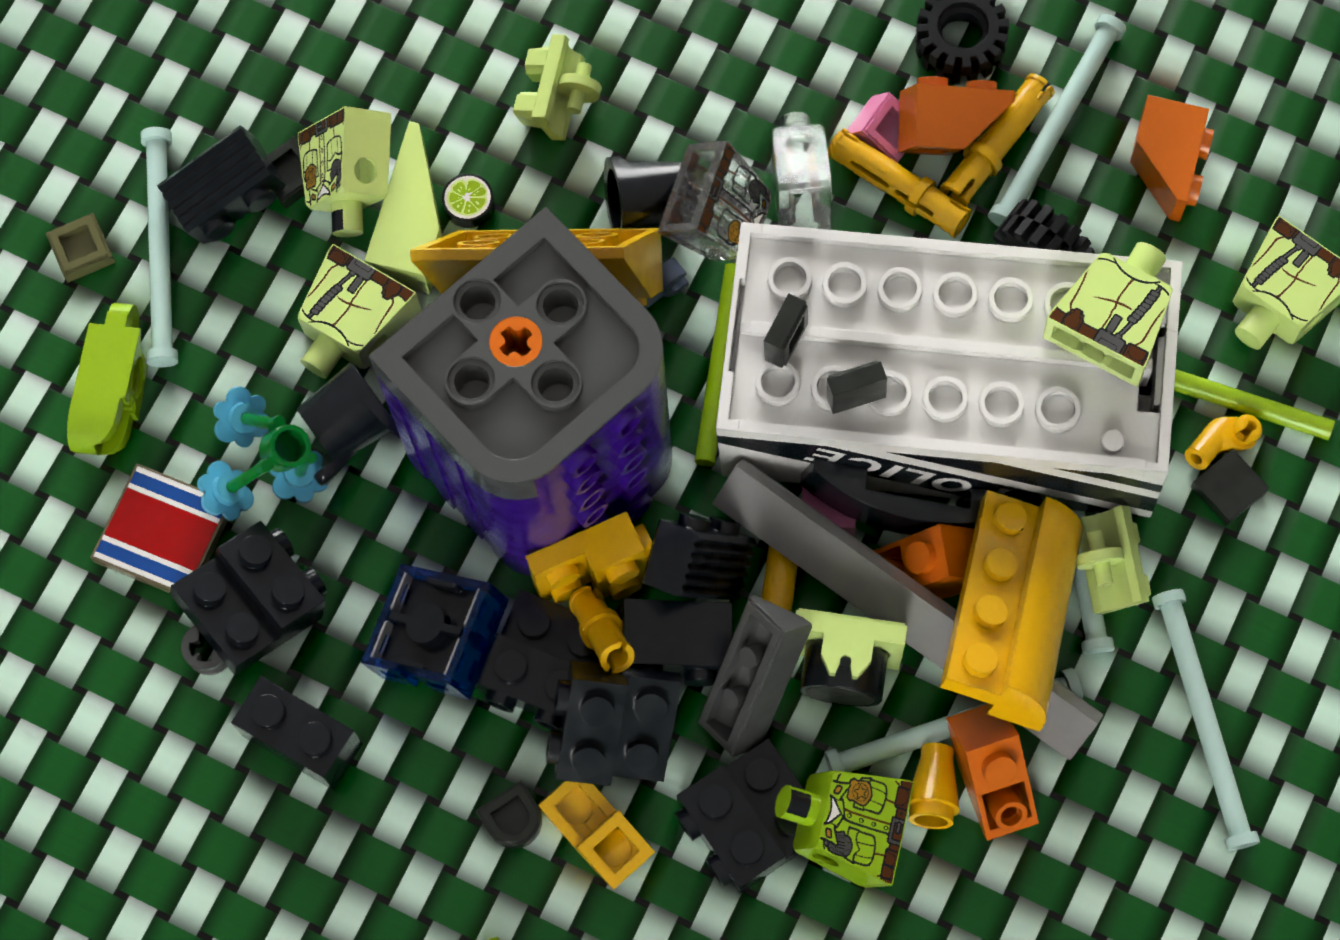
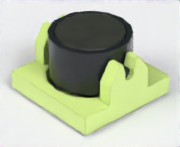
[795,608,907,707]

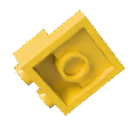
[525,511,652,603]

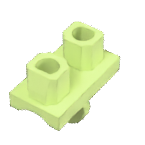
[513,34,602,141]
[1076,505,1151,615]

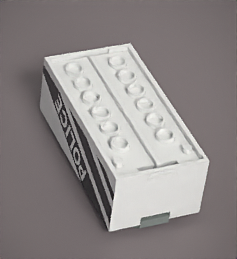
[716,222,1183,518]

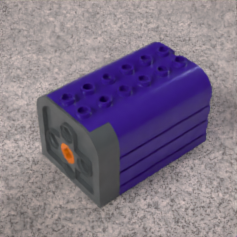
[368,207,672,576]

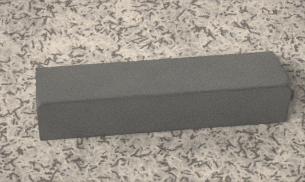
[698,596,812,757]

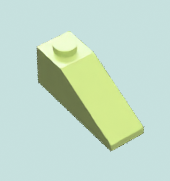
[364,121,443,294]

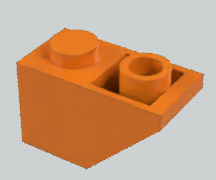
[898,76,1015,156]
[1130,95,1214,222]
[873,524,974,599]
[946,703,1039,841]

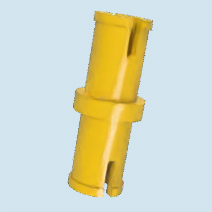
[569,586,635,674]

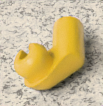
[1185,414,1262,470]

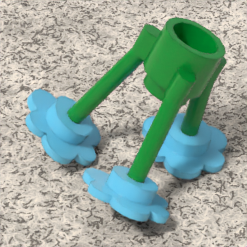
[197,386,329,521]

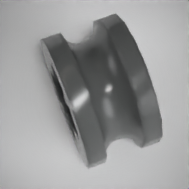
[181,625,227,675]

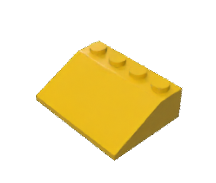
[410,228,663,306]

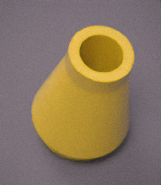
[908,742,960,829]

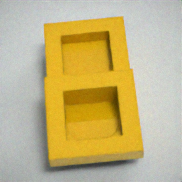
[538,781,655,890]

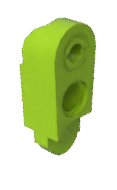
[67,303,149,455]

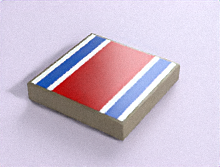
[90,463,228,593]

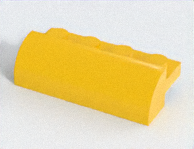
[940,490,1083,732]

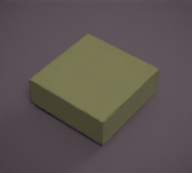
[46,213,116,283]

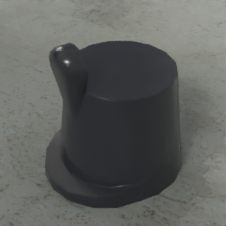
[604,156,701,232]
[297,362,401,486]

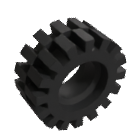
[915,0,1009,85]
[993,199,1095,254]

